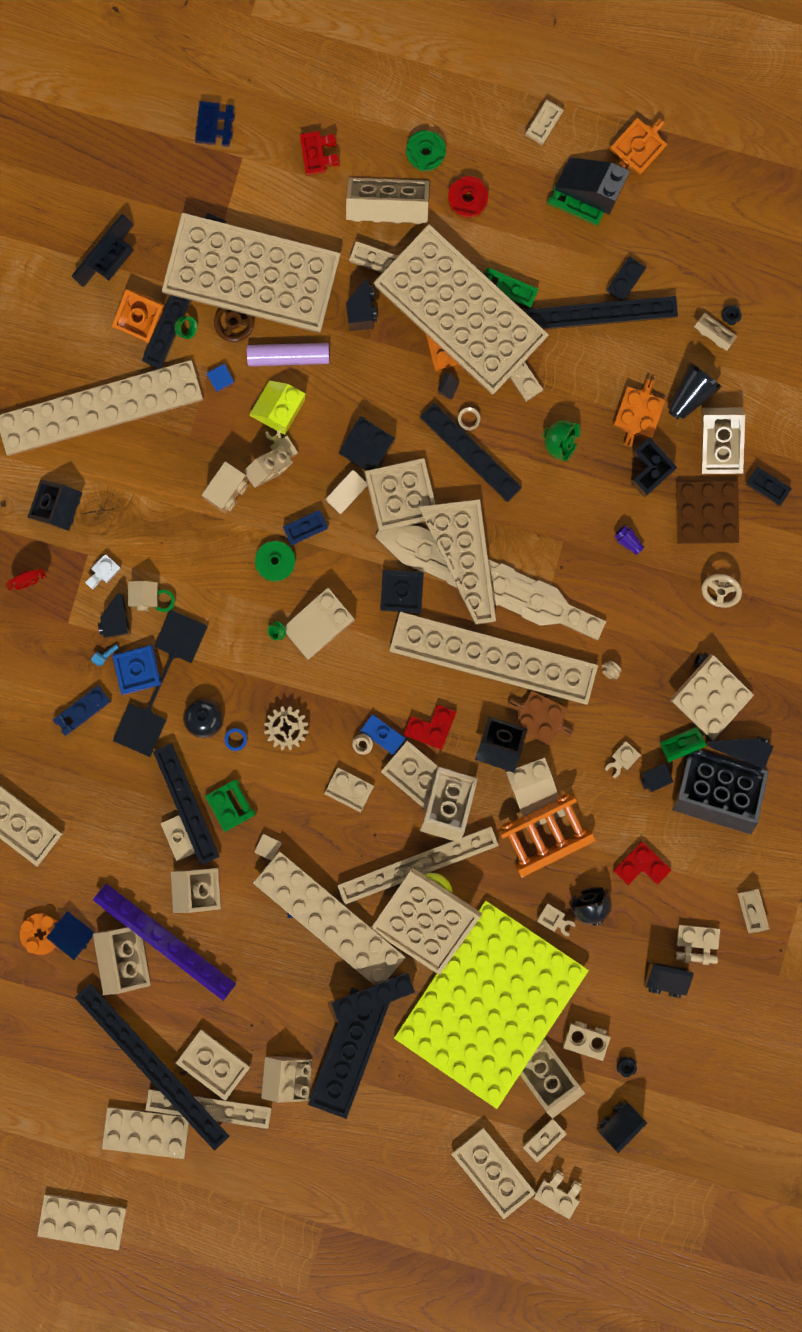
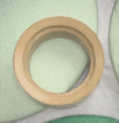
[458,407,480,431]

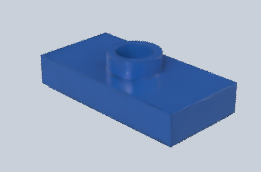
[361,714,405,755]

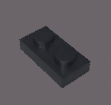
[606,257,646,301]
[745,467,792,507]

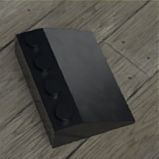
[672,750,769,834]

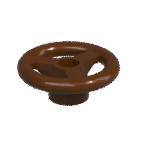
[214,308,254,343]

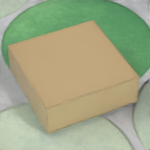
[254,834,282,860]

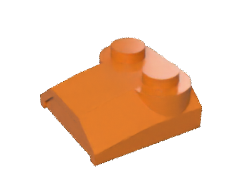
[111,289,165,343]

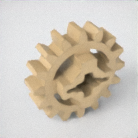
[264,706,309,750]

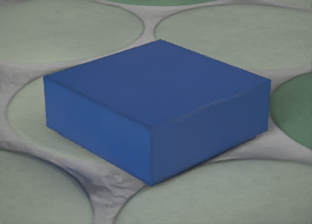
[206,364,234,392]

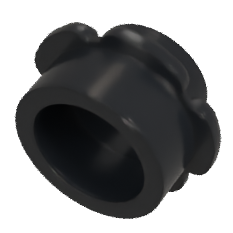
[721,305,742,325]
[617,1057,637,1077]

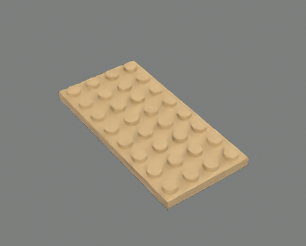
[162,213,341,333]
[373,225,549,395]

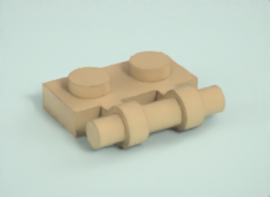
[676,925,720,965]

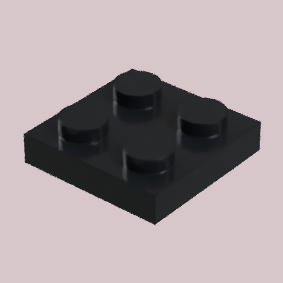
[380,570,424,614]

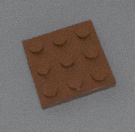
[676,482,739,544]

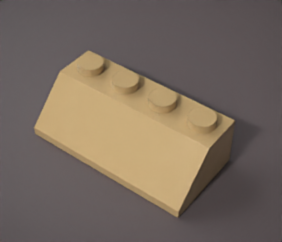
[346,177,429,224]

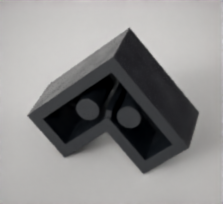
[631,437,678,498]

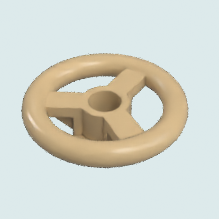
[701,574,742,608]

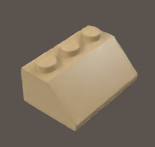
[93,927,151,995]

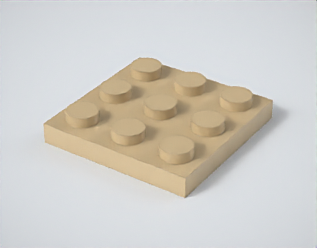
[364,458,436,532]
[669,654,754,741]

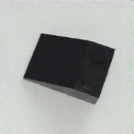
[554,157,630,215]

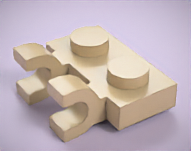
[533,1169,582,1220]

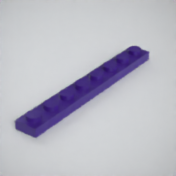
[93,883,236,1001]

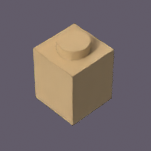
[128,581,158,611]

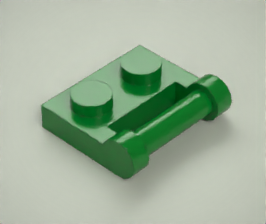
[205,779,257,832]

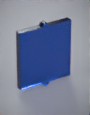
[46,911,95,960]

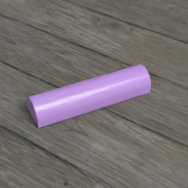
[247,343,329,366]

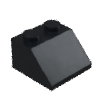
[339,416,395,471]
[27,479,82,531]
[644,961,694,998]
[597,1100,647,1153]

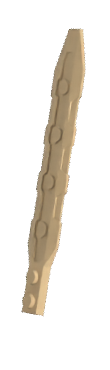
[375,525,606,640]

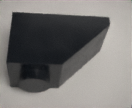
[98,593,130,639]

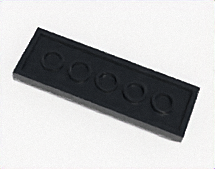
[308,987,390,1119]

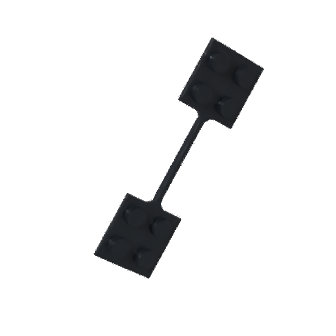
[113,610,208,757]

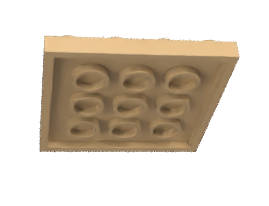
[371,867,482,975]

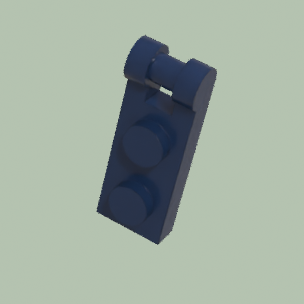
[53,686,111,736]

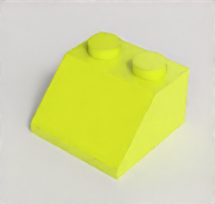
[249,381,306,435]

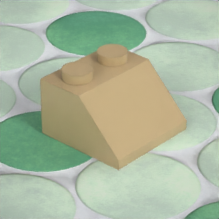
[171,868,221,913]

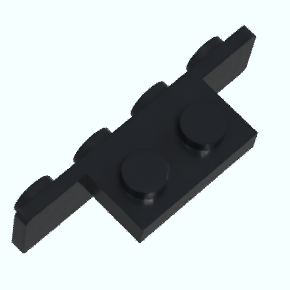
[72,214,134,287]

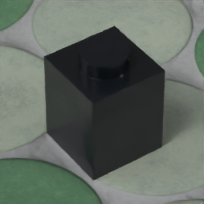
[640,763,673,792]

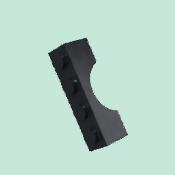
[327,972,415,1023]

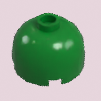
[543,420,581,462]

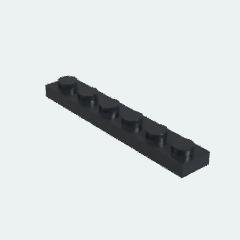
[420,403,522,503]
[153,743,220,865]

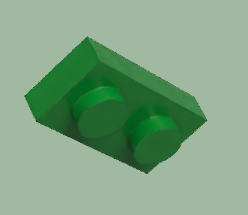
[660,727,706,762]

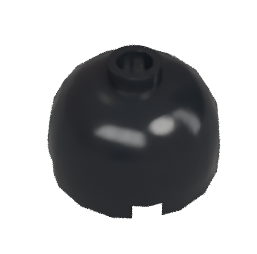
[183,697,224,738]
[569,887,612,926]

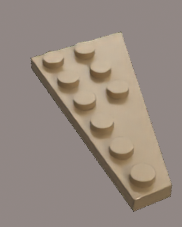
[419,499,496,624]

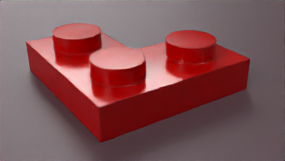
[404,705,457,750]
[613,841,671,885]

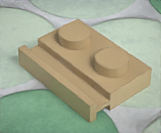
[324,768,374,813]

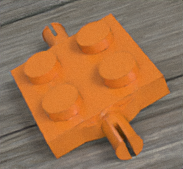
[610,118,668,176]
[613,379,665,447]

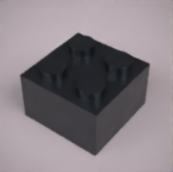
[475,716,528,773]

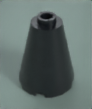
[667,362,722,420]

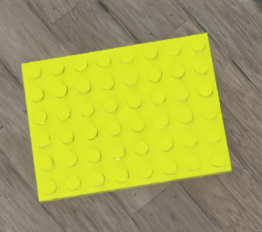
[394,901,589,1109]

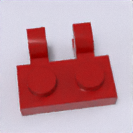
[300,131,340,176]

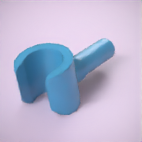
[91,644,119,666]

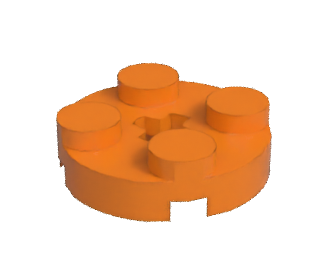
[20,913,62,955]

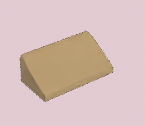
[325,470,367,515]

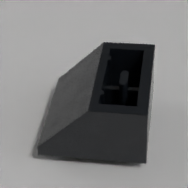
[346,280,377,331]

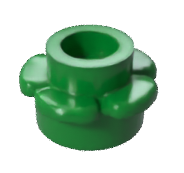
[267,621,286,641]

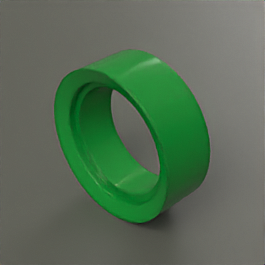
[175,316,197,339]
[154,590,175,613]

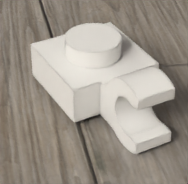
[85,554,121,590]

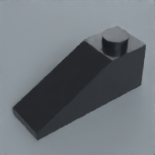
[706,736,774,769]

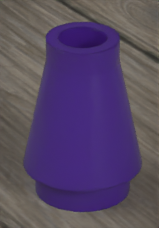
[614,525,644,555]

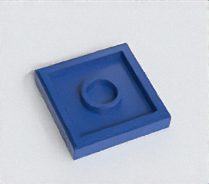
[112,645,162,695]

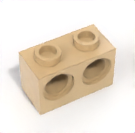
[243,447,293,488]
[562,1020,611,1061]

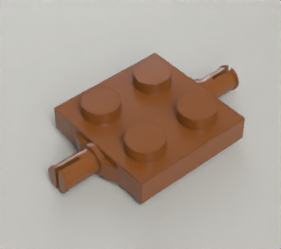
[508,690,574,745]

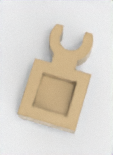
[265,430,298,459]
[604,741,641,778]
[537,903,575,936]

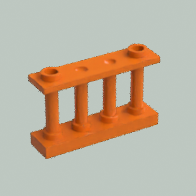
[498,793,596,877]

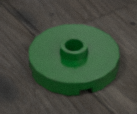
[406,130,446,172]
[255,541,296,582]

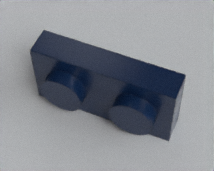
[283,510,328,546]

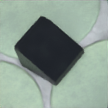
[438,373,459,400]

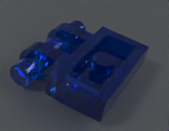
[195,101,235,147]

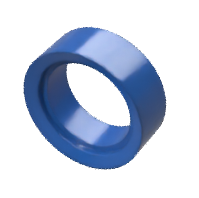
[224,728,247,751]

